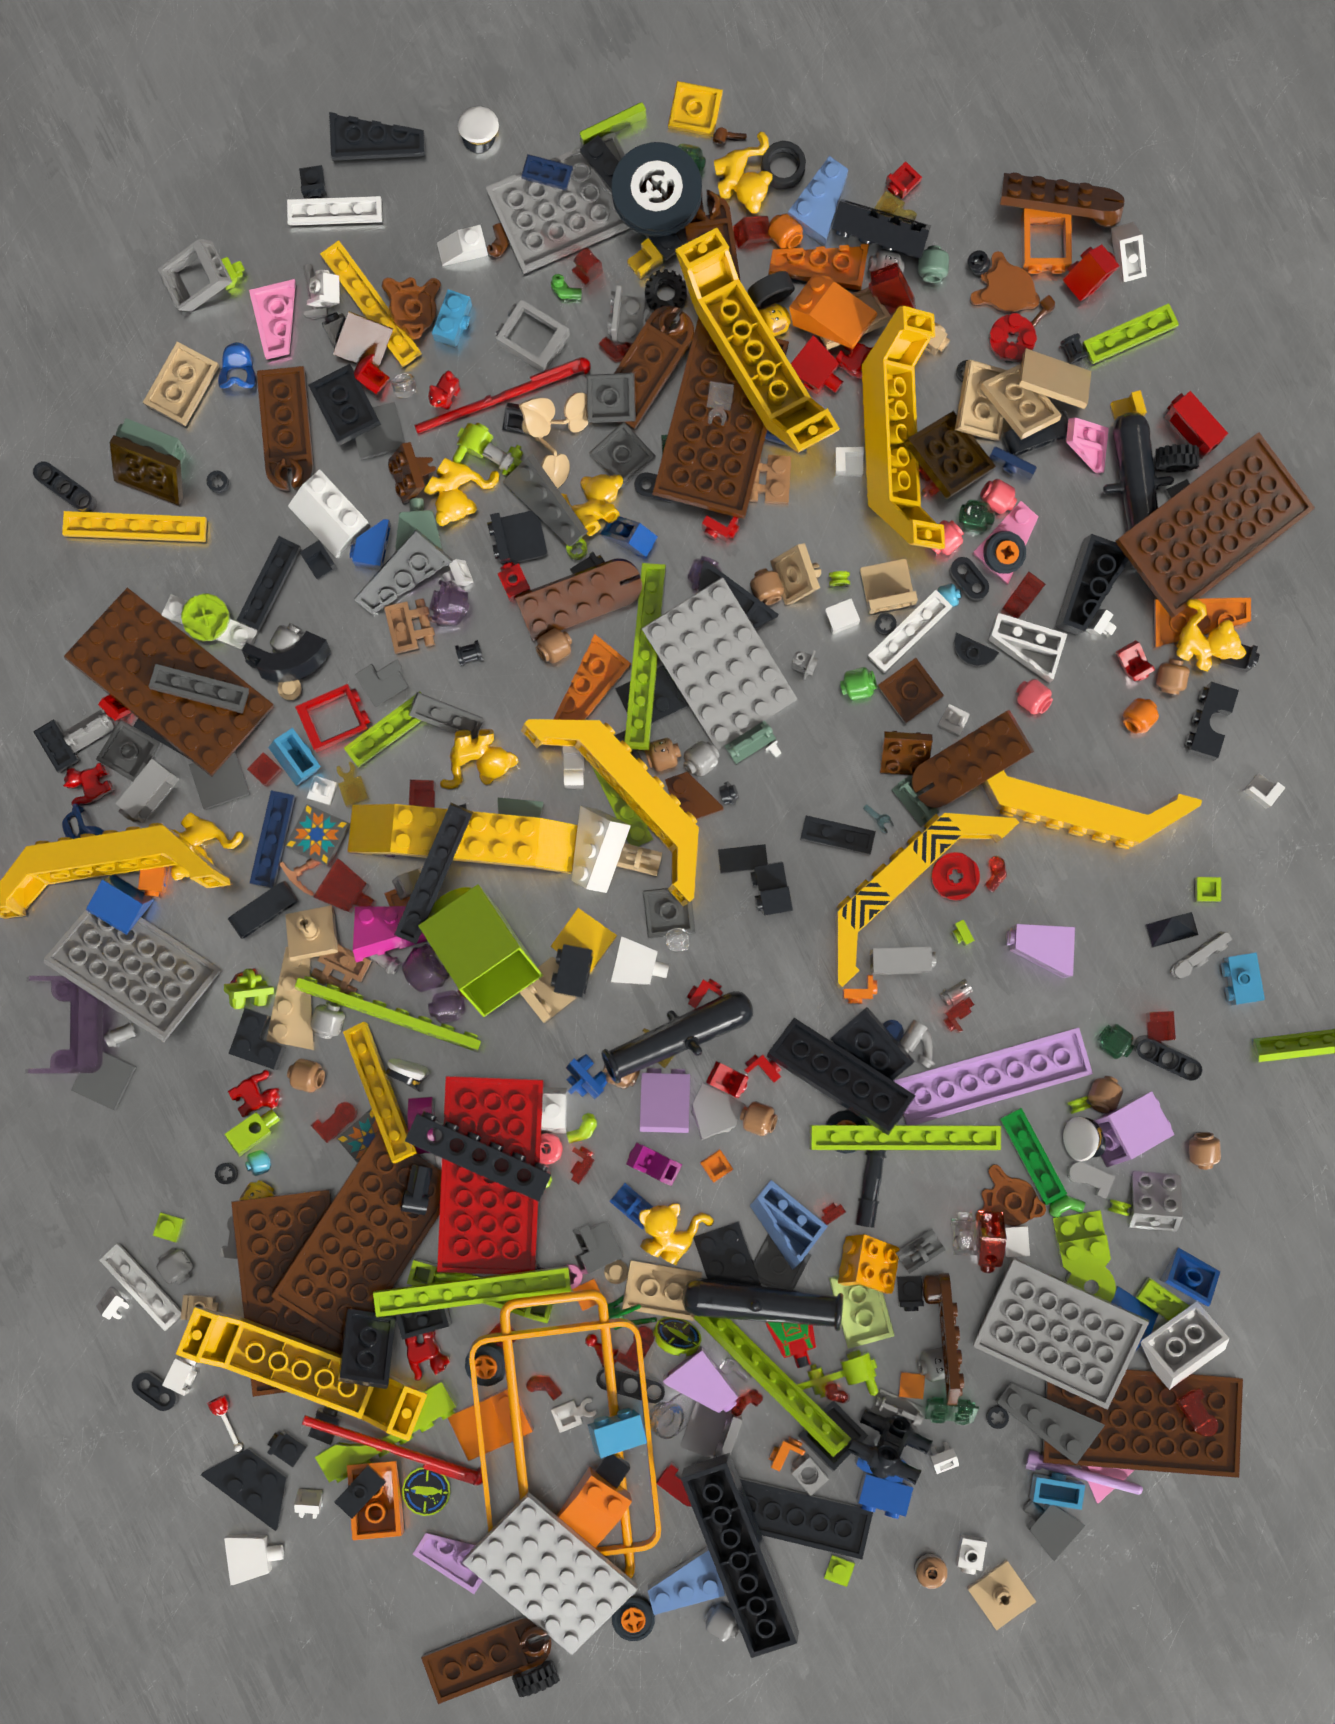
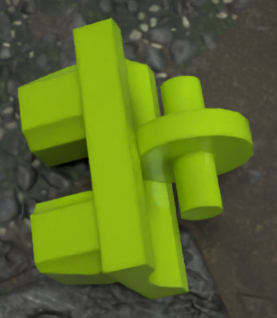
[224,968,274,1009]

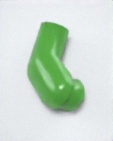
[551,274,582,300]
[1049,1195,1085,1217]

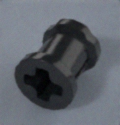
[1060,333,1089,364]
[455,640,483,667]

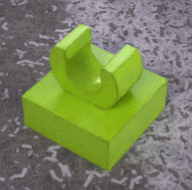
[221,257,245,290]

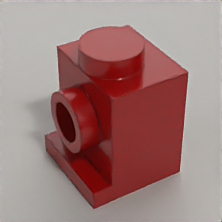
[497,562,531,602]

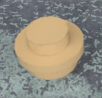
[278,680,302,700]
[604,1260,628,1284]

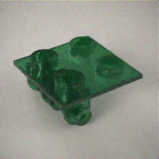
[925,1397,979,1426]

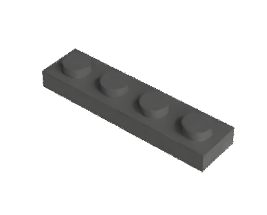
[149,664,249,713]

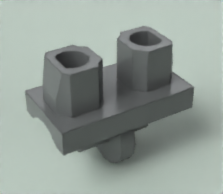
[896,1229,946,1274]

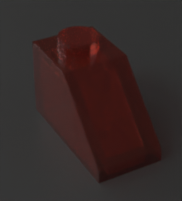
[869,262,916,309]

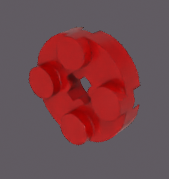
[989,313,1037,362]
[931,852,980,901]

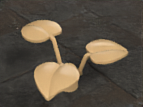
[519,392,588,489]

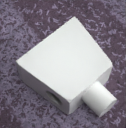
[611,937,670,985]
[541,1087,567,1134]
[224,1534,284,1585]

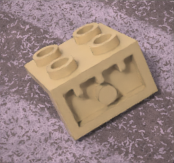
[860,559,918,614]
[520,957,576,1023]

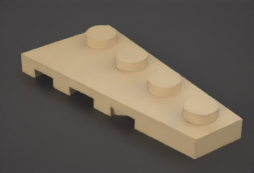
[266,947,314,1050]

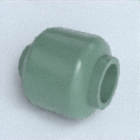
[918,245,949,283]

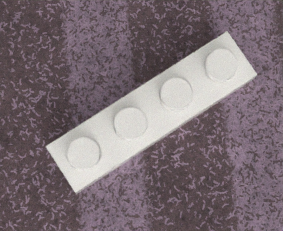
[287,196,382,225]
[867,590,953,673]
[161,594,259,650]
[99,1243,181,1331]

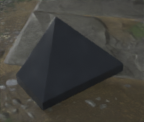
[1145,912,1198,948]

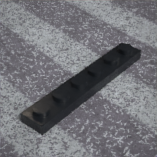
[580,135,684,261]
[394,803,473,944]

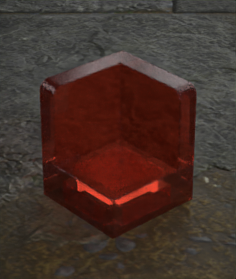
[409,779,436,808]
[1146,1011,1176,1041]

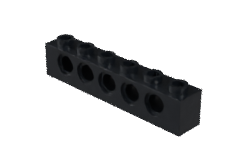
[405,1111,551,1201]

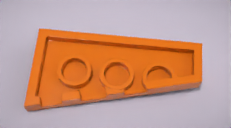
[768,244,869,290]
[1154,597,1251,647]
[553,634,631,720]

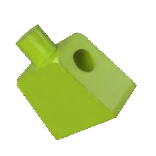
[224,1109,280,1157]

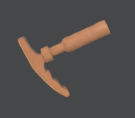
[280,859,320,896]

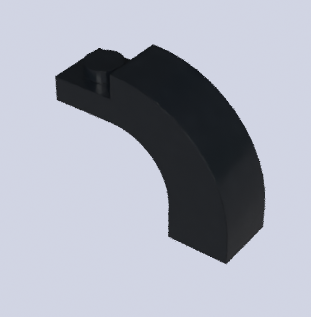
[242,631,331,682]

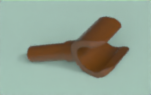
[713,127,747,145]
[1031,295,1055,327]

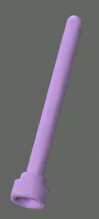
[1025,1450,1143,1495]

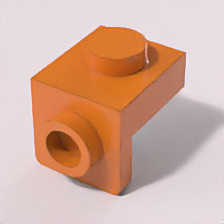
[843,975,877,1004]
[768,1437,805,1472]

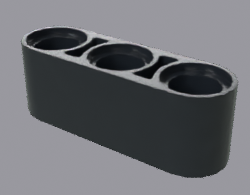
[1002,410,1069,456]
[33,461,97,512]
[228,881,299,939]
[1134,1035,1203,1081]
[596,1367,665,1404]

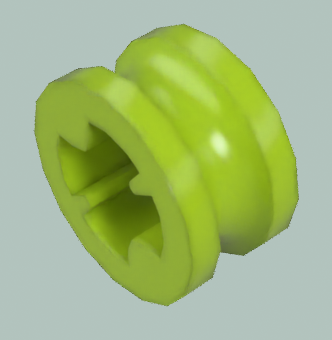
[566,538,588,560]
[829,571,850,587]
[1067,1096,1091,1114]
[1107,1199,1132,1216]

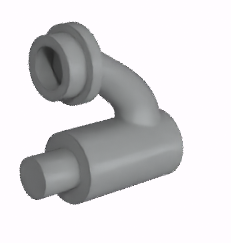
[899,1019,935,1069]

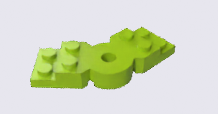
[1052,1210,1116,1302]

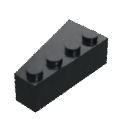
[832,199,931,258]
[1055,534,1129,635]

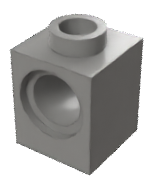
[790,1454,829,1496]

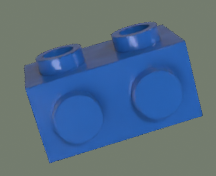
[857,1472,913,1519]

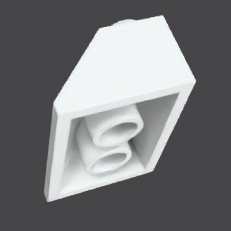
[288,469,371,558]
[1141,1302,1229,1390]

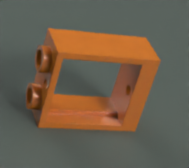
[1021,208,1072,274]

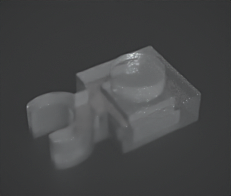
[706,381,734,426]

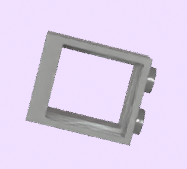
[158,239,232,311]
[495,299,570,372]
[115,759,179,823]
[870,947,936,975]

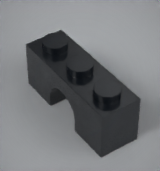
[1185,681,1239,761]

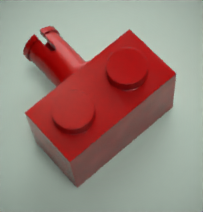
[1063,244,1120,301]

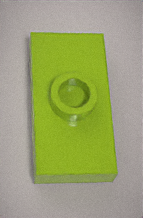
[1135,1277,1190,1321]

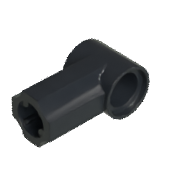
[400,1164,433,1216]

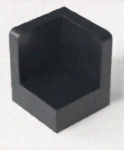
[299,540,337,580]

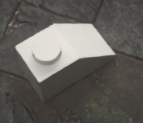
[1111,222,1147,282]
[437,225,488,266]

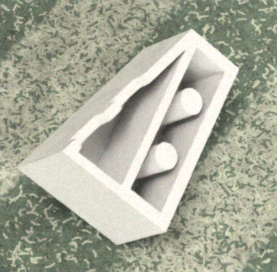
[988,613,1067,684]
[571,806,631,893]

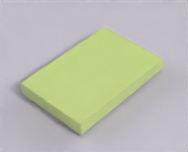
[828,1275,895,1349]

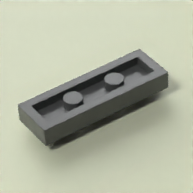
[408,692,484,739]

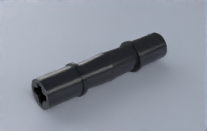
[855,1150,887,1228]

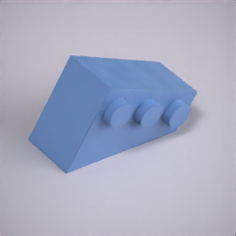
[788,156,848,246]
[750,1180,828,1270]
[648,1546,725,1615]

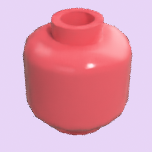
[980,479,1017,514]
[931,520,964,555]
[1016,679,1053,715]
[540,1133,563,1165]

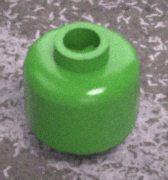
[840,667,877,701]

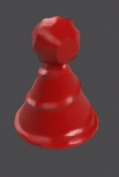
[585,1334,619,1368]

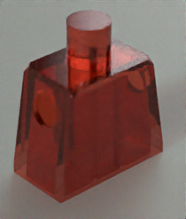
[313,858,375,913]
[976,1211,1007,1273]

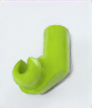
[566,1113,597,1144]

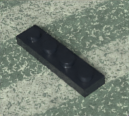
[237,536,301,631]

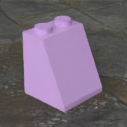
[1006,924,1075,978]
[640,1068,690,1133]
[1093,1091,1175,1167]
[663,1346,738,1413]

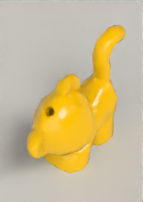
[714,132,772,213]
[424,458,500,526]
[561,474,623,536]
[1176,599,1246,671]
[440,729,518,790]
[171,812,244,880]
[639,1203,714,1265]

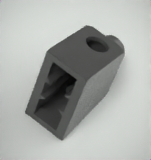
[1023,1500,1085,1561]

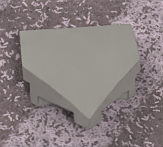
[691,1083,746,1140]

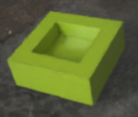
[1195,877,1221,902]
[952,919,975,946]
[153,1212,184,1243]
[824,1554,855,1587]

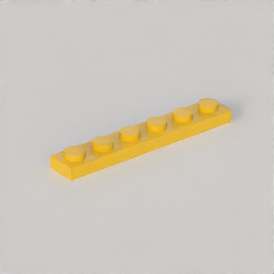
[320,240,421,368]
[62,511,207,542]
[343,1021,416,1163]

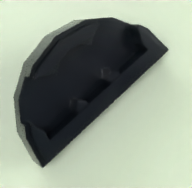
[953,632,999,667]

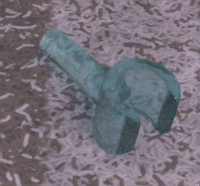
[863,804,894,833]

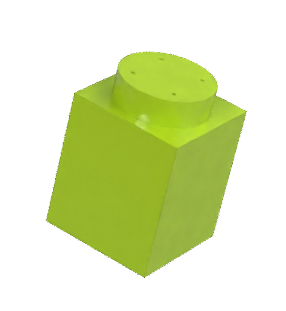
[418,884,543,1017]

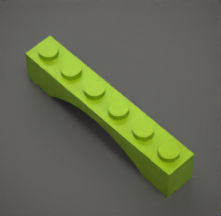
[407,1258,554,1323]
[315,1379,458,1483]

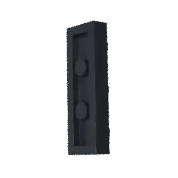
[800,815,876,855]

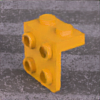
[838,1234,900,1294]

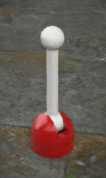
[207,1395,243,1453]

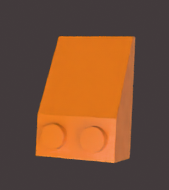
[789,274,878,349]
[448,1387,534,1461]
[347,1461,404,1540]
[556,1467,632,1548]

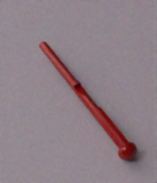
[414,357,591,433]
[302,1415,483,1486]

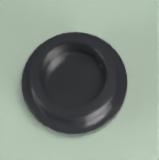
[719,781,739,805]

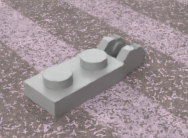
[1170,931,1232,979]

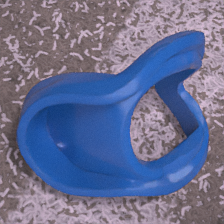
[218,342,256,389]
[62,804,104,839]

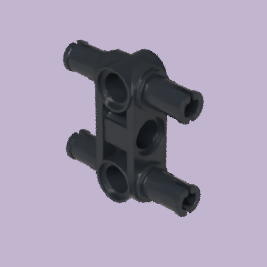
[848,1408,933,1485]

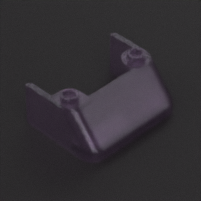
[25,976,103,1074]

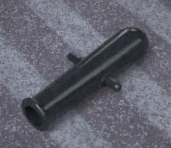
[1103,412,1174,569]
[601,991,753,1084]
[682,1278,844,1331]

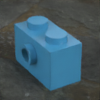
[432,289,472,348]
[268,728,321,786]
[1221,952,1265,1005]
[587,1408,647,1458]
[1029,1472,1085,1510]

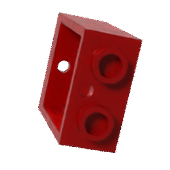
[1164,391,1229,460]
[295,684,370,753]

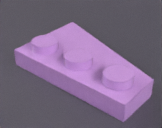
[412,1533,483,1594]

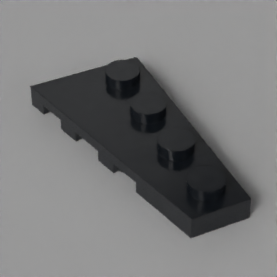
[329,112,425,161]

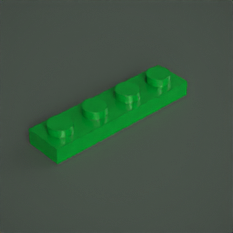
[1000,1108,1067,1205]

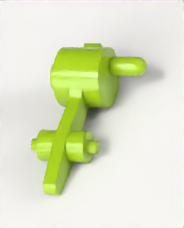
[453,423,524,476]
[796,1350,878,1398]

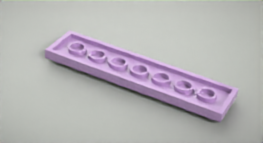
[893,1028,1093,1125]

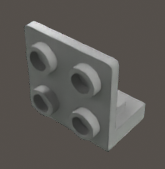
[607,285,646,345]
[1129,1171,1183,1231]
[681,1401,743,1458]

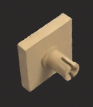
[770,543,821,605]
[285,905,338,961]
[967,1559,1036,1630]

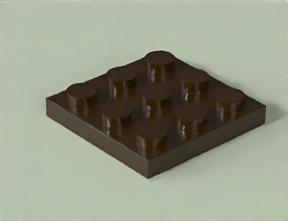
[904,410,996,499]
[109,435,183,506]

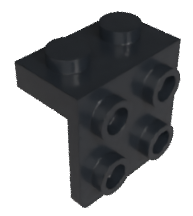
[487,510,547,566]

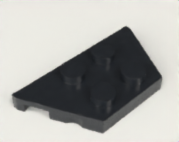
[697,560,779,629]
[201,1448,288,1531]

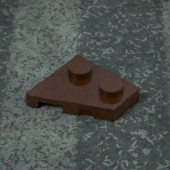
[665,772,724,820]

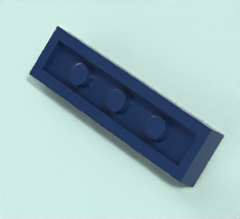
[250,790,295,888]

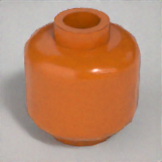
[768,213,803,249]
[1123,698,1159,734]

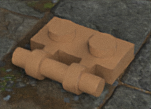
[749,455,791,505]
[384,598,435,654]
[311,944,372,995]

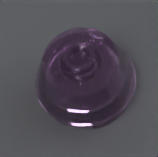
[428,580,469,626]
[402,944,450,992]

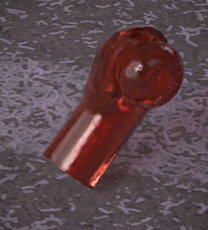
[598,336,632,360]
[984,856,1007,892]
[731,1390,763,1416]

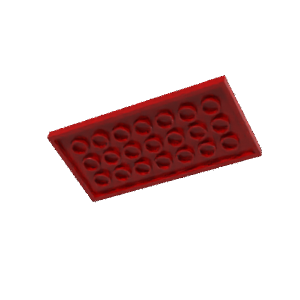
[437,1076,543,1274]

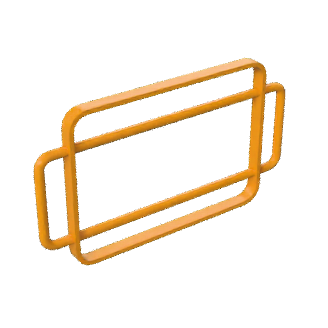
[469,1290,661,1579]

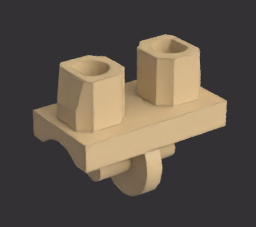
[616,843,663,876]

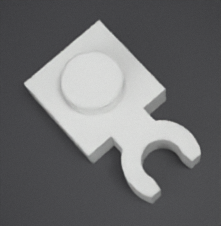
[551,1398,597,1433]

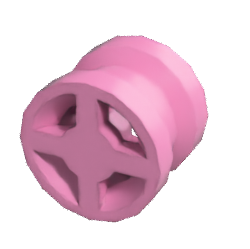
[563,1264,583,1289]

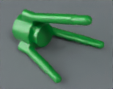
[607,1295,657,1330]

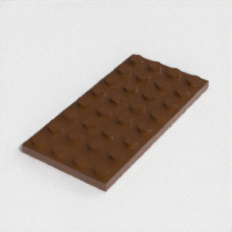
[652,317,789,519]
[1115,432,1315,618]
[64,587,274,777]
[271,1130,442,1342]
[231,1189,343,1397]
[1042,1370,1243,1478]

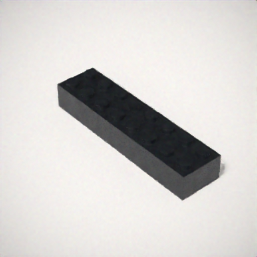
[681,1453,799,1658]

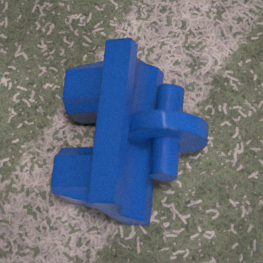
[566,1054,608,1099]
[609,1183,653,1230]

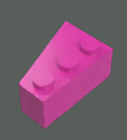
[353,906,428,962]

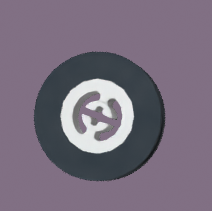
[612,142,702,237]

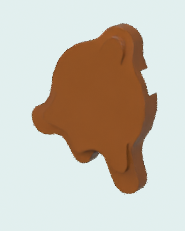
[970,251,1040,314]
[382,277,441,339]
[975,1164,1046,1226]

